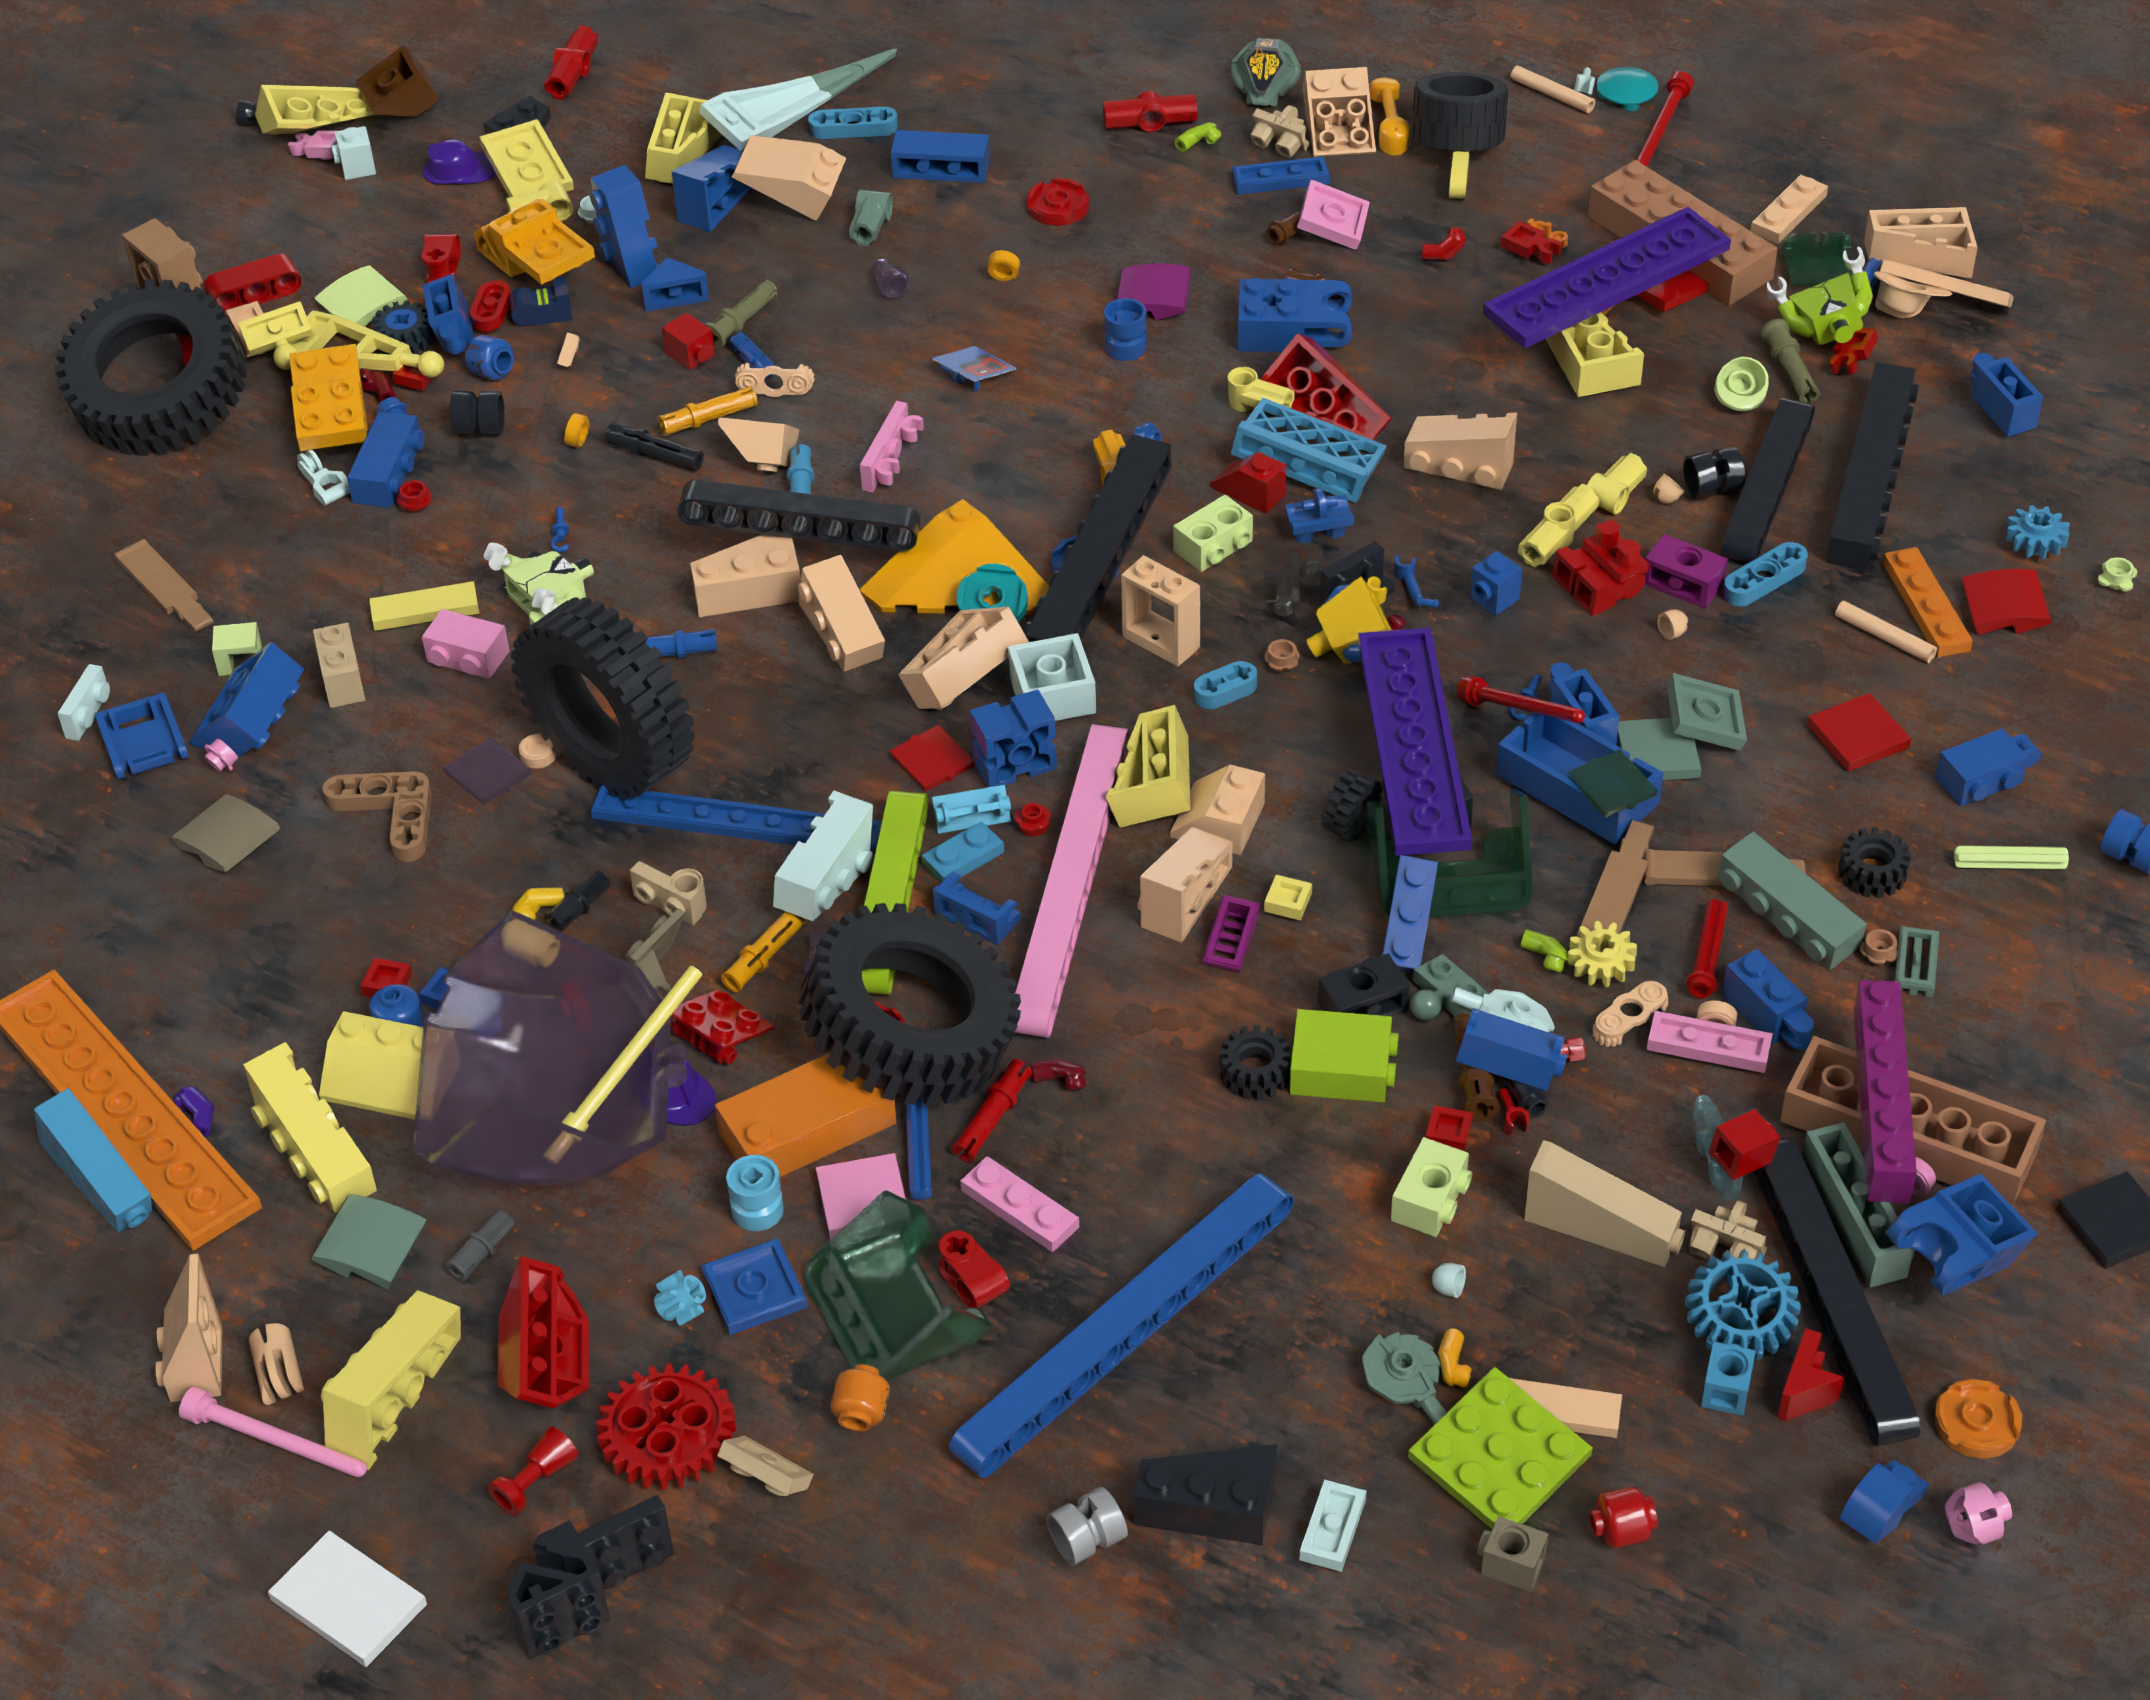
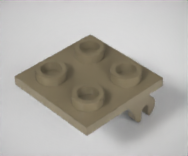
[618,908,685,1020]

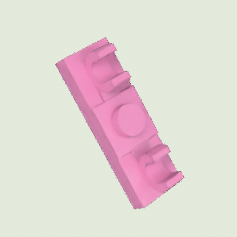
[860,401,924,493]

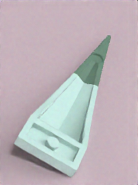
[699,49,897,151]

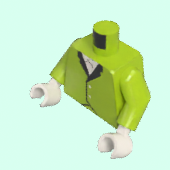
[1766,247,1873,345]

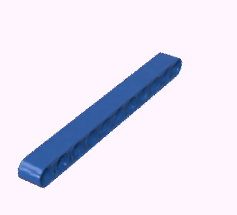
[949,1173,1294,1478]

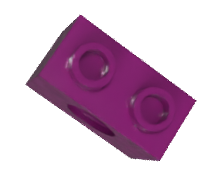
[1644,534,1728,609]

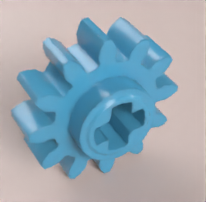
[2005,505,2070,559]

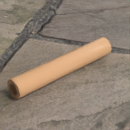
[1511,65,1595,113]
[1835,601,1937,663]

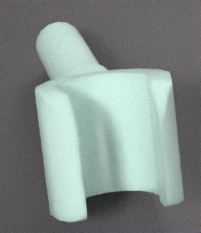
[1574,67,1595,95]

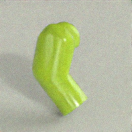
[1174,122,1221,152]
[1521,929,1568,973]

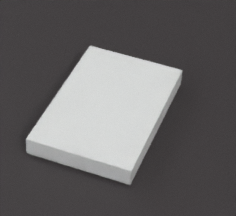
[268,1531,427,1667]

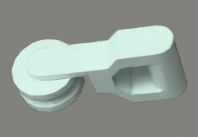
[297,450,350,506]

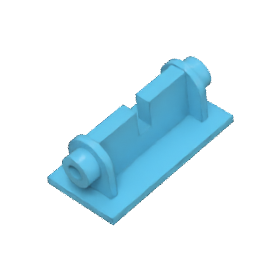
[932,785,1011,834]

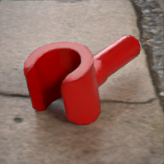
[1499,1089,1530,1135]

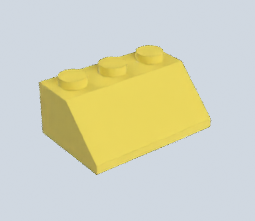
[319,1011,459,1123]

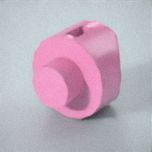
[1944,1482,2012,1546]

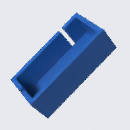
[1496,713,1664,845]

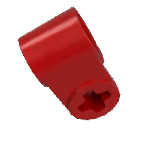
[421,233,461,283]
[939,1230,1010,1311]

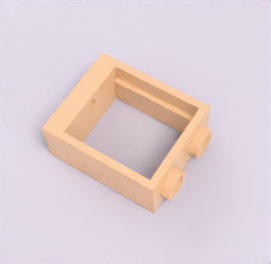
[1121,555,1200,667]

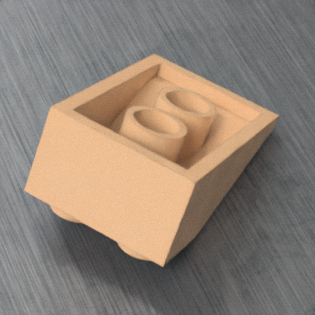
[732,135,846,221]
[156,1254,223,1402]

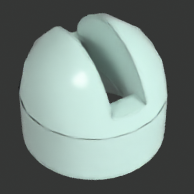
[1432,1263,1466,1298]

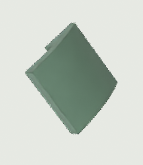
[312,1194,427,1290]

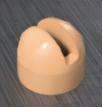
[1654,474,1684,504]
[1657,609,1688,640]

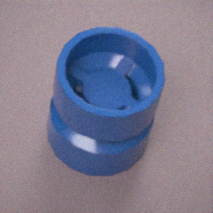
[1104,298,1147,361]
[2100,809,2150,875]

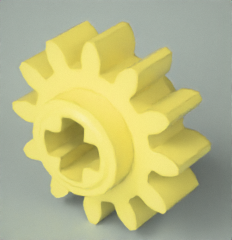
[1568,921,1637,987]

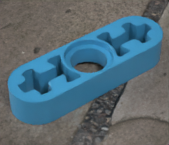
[808,107,898,139]
[1723,542,1808,607]

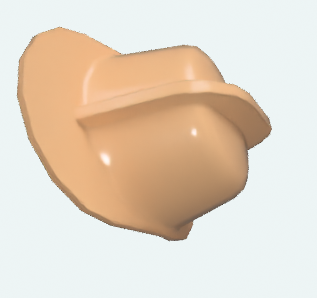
[1874,272,1952,318]

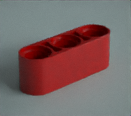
[203,254,302,314]

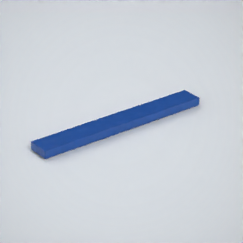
[591,785,882,856]

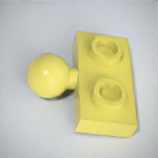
[238,301,313,370]

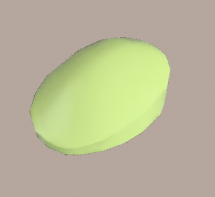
[1714,357,1768,411]

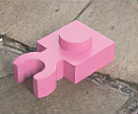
[288,131,337,160]

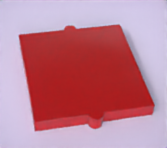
[889,725,975,792]

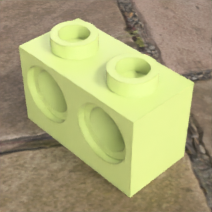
[1173,495,1253,572]

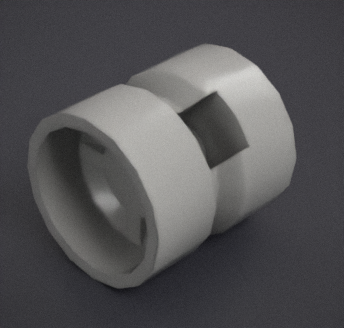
[1046,1486,1128,1566]

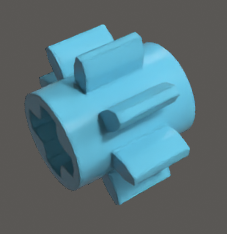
[654,1270,706,1326]

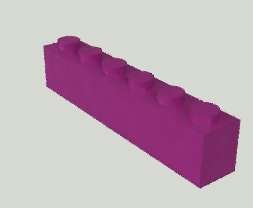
[1853,980,1917,1203]

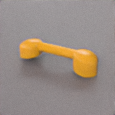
[1369,77,1410,156]

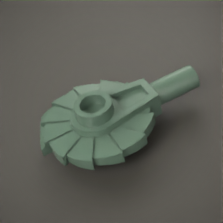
[1362,1332,1447,1424]

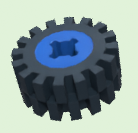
[372,301,434,355]

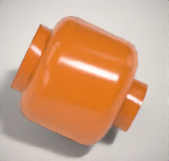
[830,1364,890,1432]

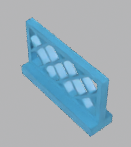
[1231,397,1387,503]

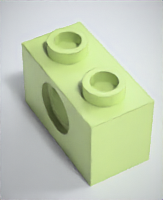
[1391,1137,1472,1237]

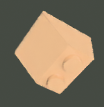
[1170,765,1265,855]

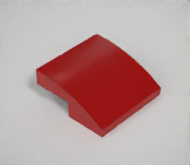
[1962,569,2052,635]

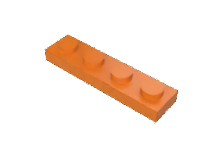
[1882,547,1973,658]

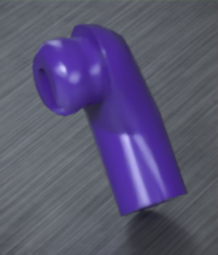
[174,1086,214,1138]

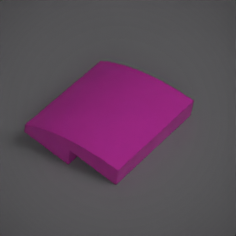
[1118,263,1191,320]

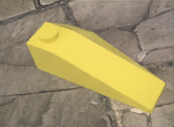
[255,85,375,135]

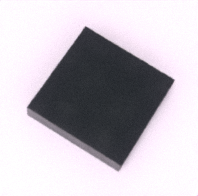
[2057,1171,2150,1269]

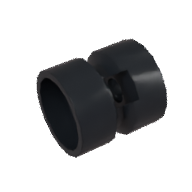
[450,391,505,435]
[1683,446,1745,499]

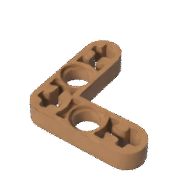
[322,772,432,862]

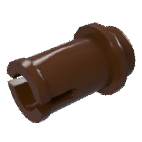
[1266,212,1304,245]

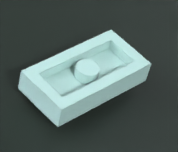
[58,664,110,741]
[1299,1480,1366,1572]

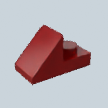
[1778,1328,1844,1421]

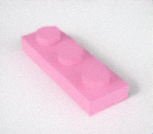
[1647,1011,1773,1073]
[960,1156,1079,1253]

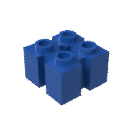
[970,689,1057,788]

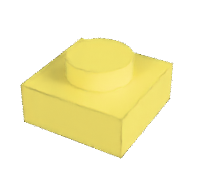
[1264,875,1312,920]

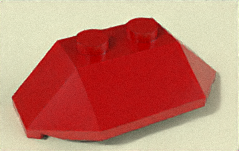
[498,1256,589,1409]

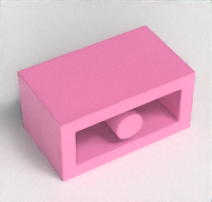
[422,609,510,679]

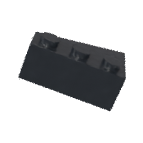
[1133,1444,1278,1545]

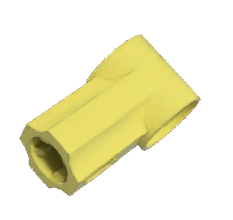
[506,181,573,221]
[1228,367,1294,412]
[1587,453,1647,515]

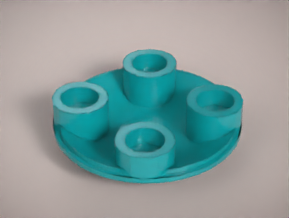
[1596,67,1658,111]

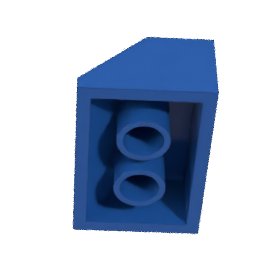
[189,642,304,756]

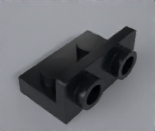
[1320,541,1395,605]

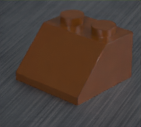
[356,45,441,117]

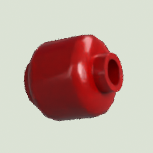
[1589,1487,1658,1548]

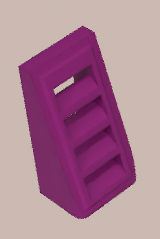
[1202,894,1260,973]

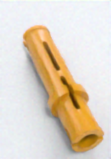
[658,386,758,436]
[721,911,809,993]

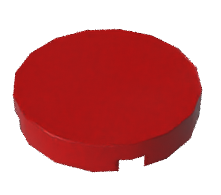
[1026,178,1089,226]

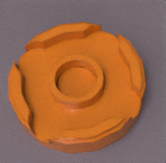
[1934,1379,2022,1459]

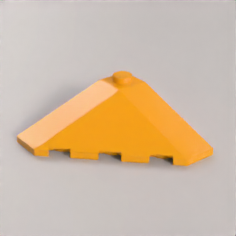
[859,499,1050,615]

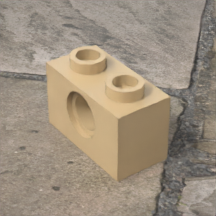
[313,623,366,708]

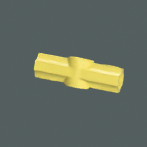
[1518,484,1599,568]

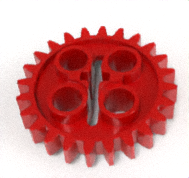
[596,1363,736,1490]

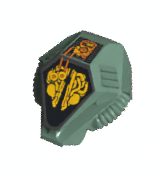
[1231,38,1301,107]

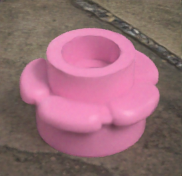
[204,739,238,772]

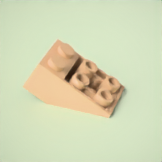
[1303,67,1376,157]

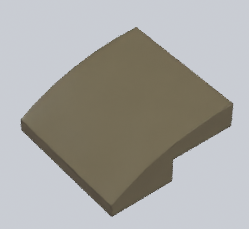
[172,794,280,872]

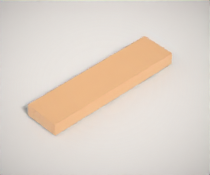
[1880,259,2014,308]

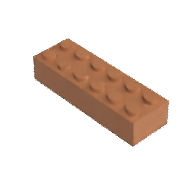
[1588,160,1777,306]
[1780,1036,2046,1207]

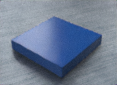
[701,1238,808,1335]

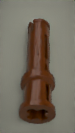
[1452,1013,1500,1122]

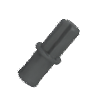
[445,1210,514,1282]

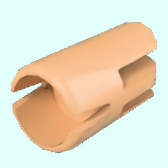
[249,1323,304,1405]

